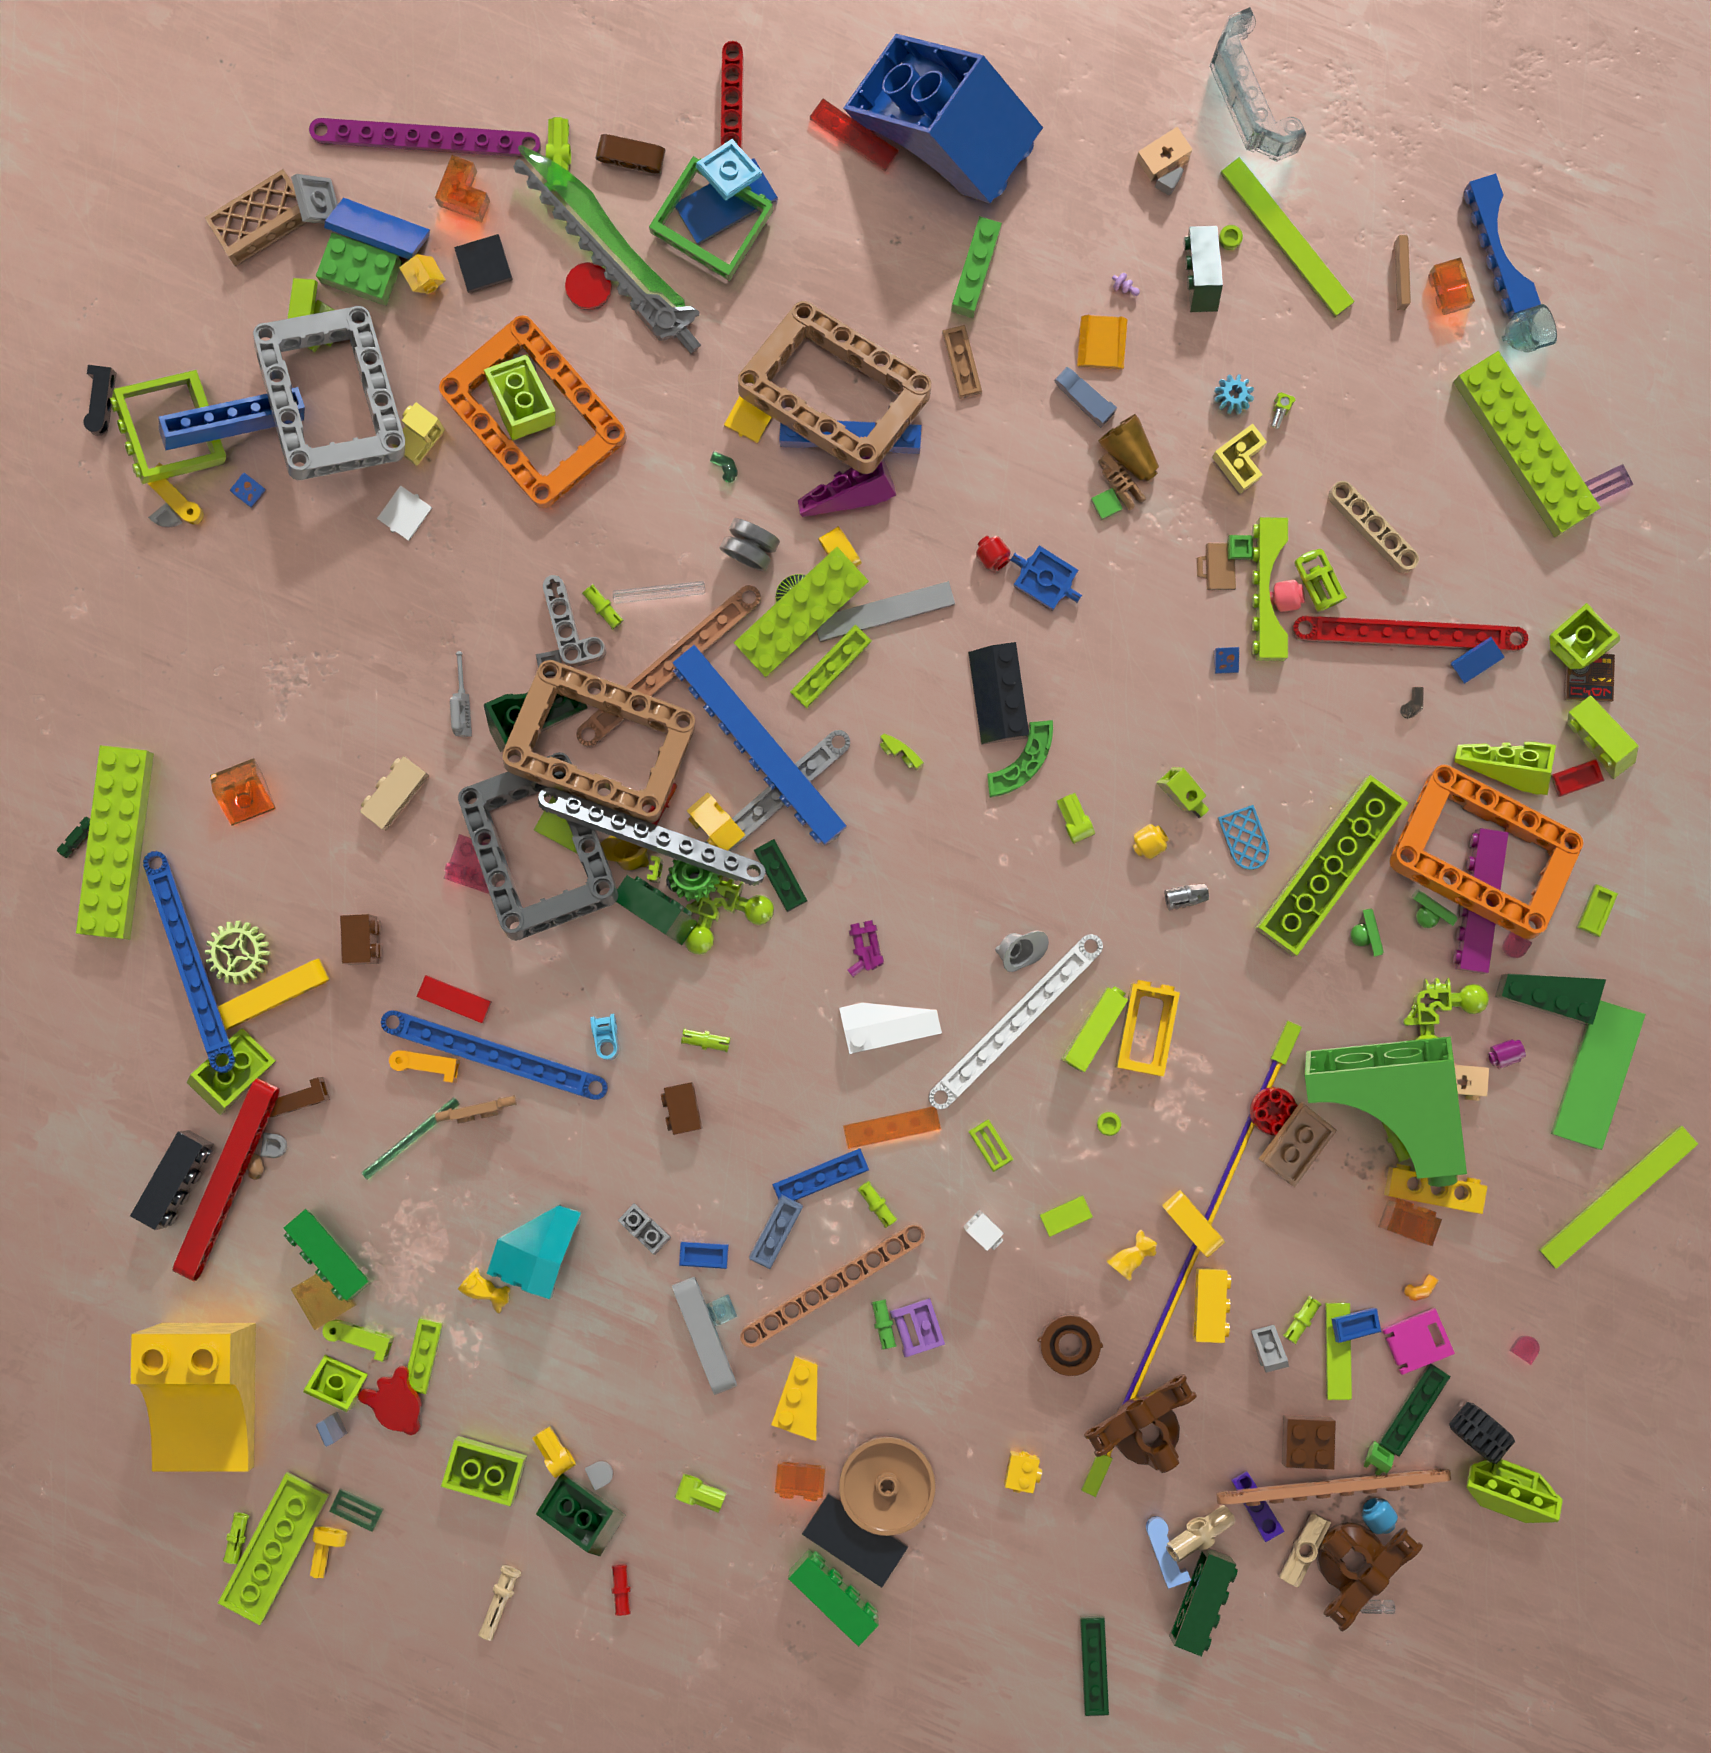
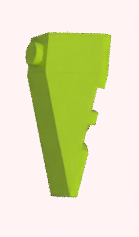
[1455,742,1556,795]

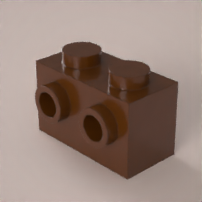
[661,1082,703,1135]

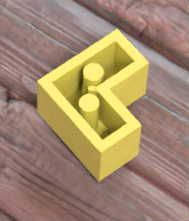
[391,402,445,466]
[1212,424,1267,494]

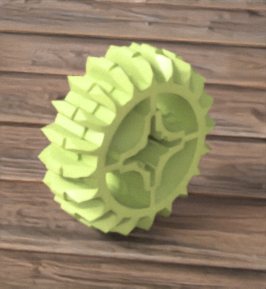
[205,921,270,985]

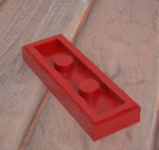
[416,975,492,1023]

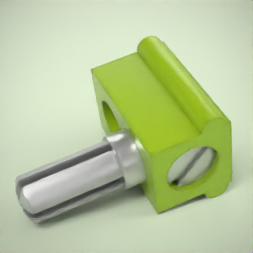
[1272,392,1295,429]

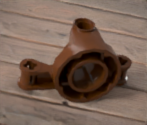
[1084,1374,1197,1473]
[1316,1522,1423,1632]

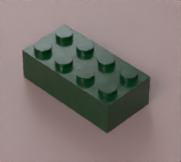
[1169,1548,1238,1657]

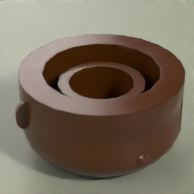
[1037,1314,1103,1376]

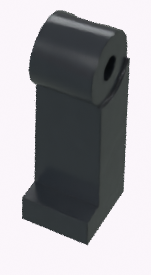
[83,365,117,436]

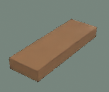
[1395,235,1411,310]
[942,325,982,399]

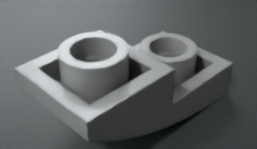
[618,1203,671,1255]

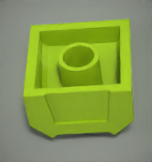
[1549,603,1620,669]

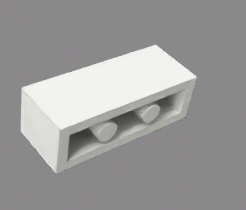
[963,1209,1004,1251]

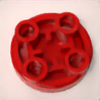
[1250,1087,1298,1135]

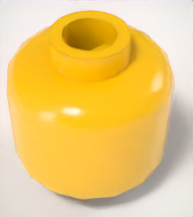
[1132,824,1169,859]

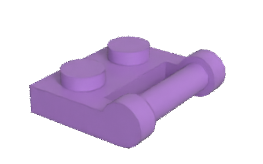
[889,1298,945,1357]

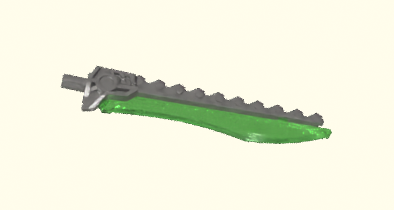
[513,145,701,354]

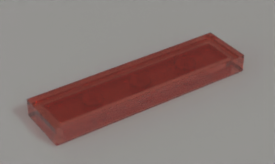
[810,98,899,171]

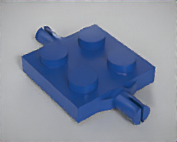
[1010,545,1082,611]

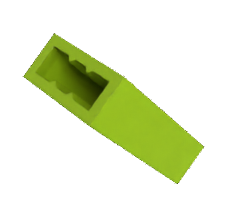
[1061,986,1128,1072]

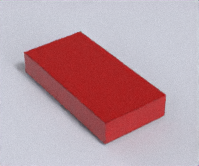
[1551,759,1605,797]

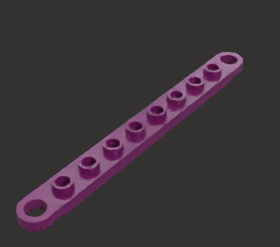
[309,118,541,158]

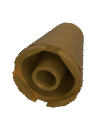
[1098,414,1159,481]

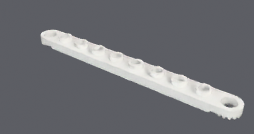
[929,934,1103,1109]

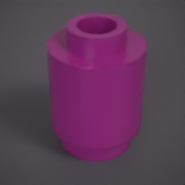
[1488,1039,1526,1069]

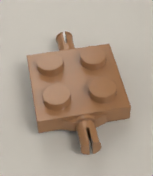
[435,1095,517,1124]

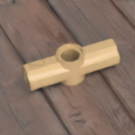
[1166,1505,1236,1563]
[1279,1512,1331,1588]

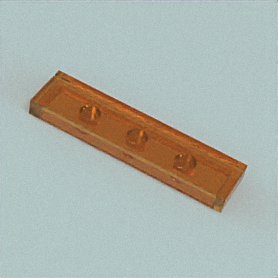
[843,1107,941,1149]

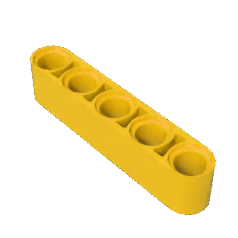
[218,958,330,1030]

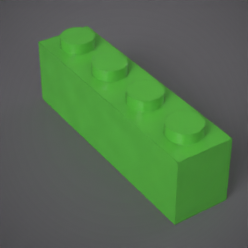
[951,216,1002,318]

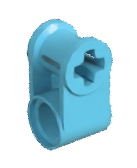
[590,1013,619,1060]

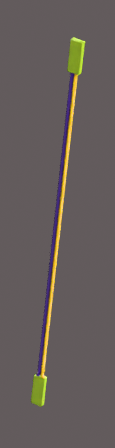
[1081,1021,1302,1497]

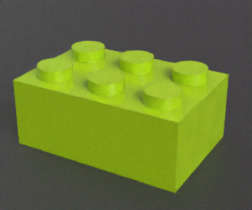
[441,1436,527,1507]

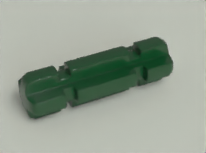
[57,816,90,858]

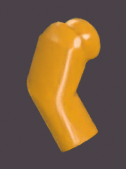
[1404,1274,1439,1301]

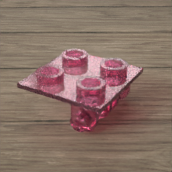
[444,834,504,894]

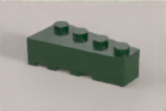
[1495,974,1606,1025]

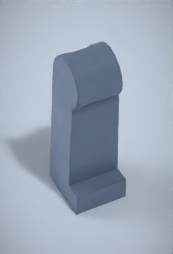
[1054,367,1117,428]

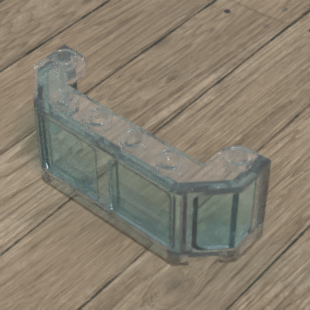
[1209,7,1307,162]

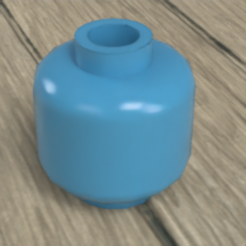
[1361,1498,1398,1534]

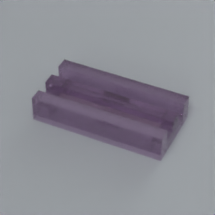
[1584,464,1634,502]

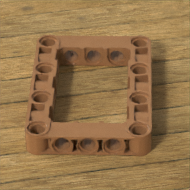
[738,301,931,474]
[502,660,695,823]

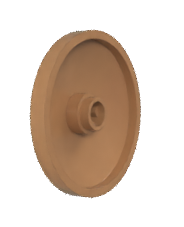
[839,1437,935,1536]

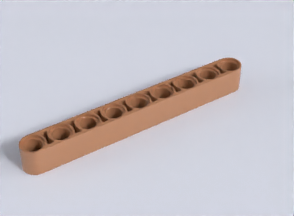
[740,1224,925,1348]

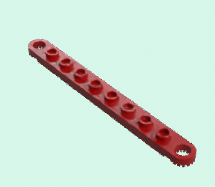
[1292,616,1529,651]

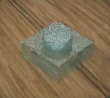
[706,1295,737,1326]

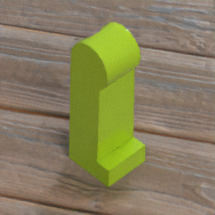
[322,1319,394,1362]

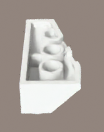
[839,1003,942,1054]

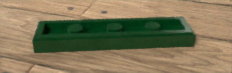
[1378,1364,1451,1457]
[1080,1616,1109,1716]

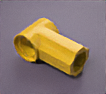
[532,1426,576,1478]

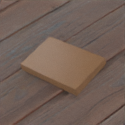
[1259,1102,1337,1187]

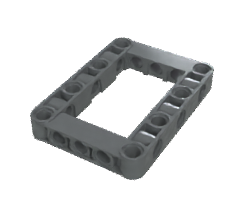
[458,752,619,941]

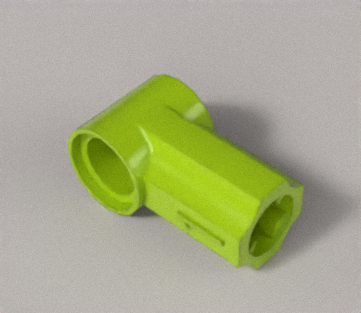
[1056,793,1095,844]
[675,1474,726,1513]

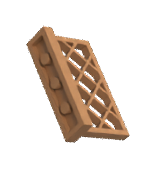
[204,169,307,267]

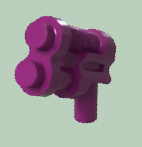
[847,920,884,977]

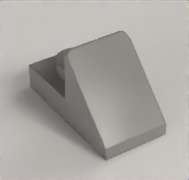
[1251,1325,1289,1373]

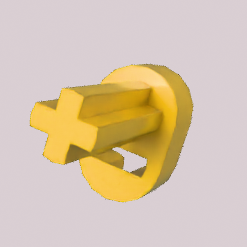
[310,1526,347,1579]

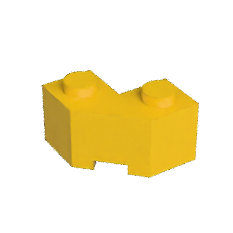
[686,792,745,851]

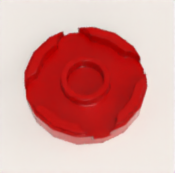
[565,262,612,310]

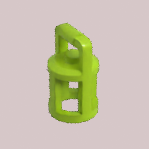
[1294,549,1347,613]

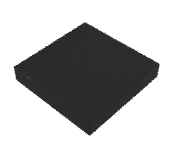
[454,234,513,293]

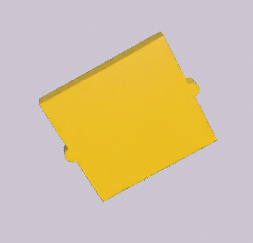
[724,396,772,444]

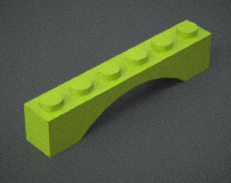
[1252,517,1288,661]

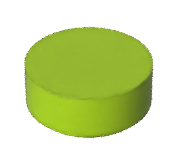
[1219,225,1243,250]
[1097,1112,1121,1136]

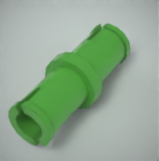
[871,1299,896,1350]

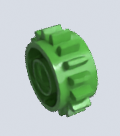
[668,859,720,902]

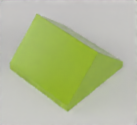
[303,1355,368,1412]

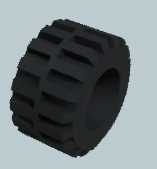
[1449,1402,1515,1464]

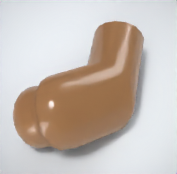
[248,1153,264,1180]

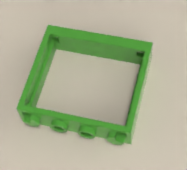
[649,156,773,281]

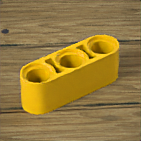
[1162,1190,1226,1258]

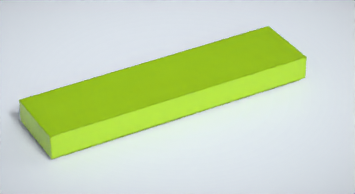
[790,624,872,708]
[1325,1303,1352,1400]

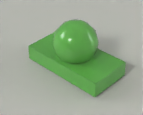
[1412,889,1458,928]
[1350,908,1384,957]

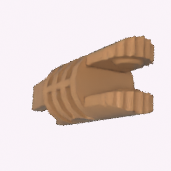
[1098,453,1146,511]

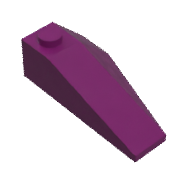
[798,456,896,517]

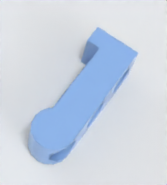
[1146,1516,1191,1589]

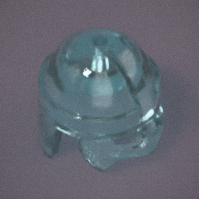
[1501,304,1557,353]

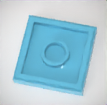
[696,139,762,200]

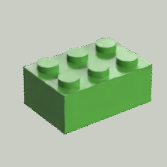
[316,233,402,306]

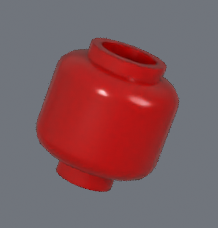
[976,536,1011,571]

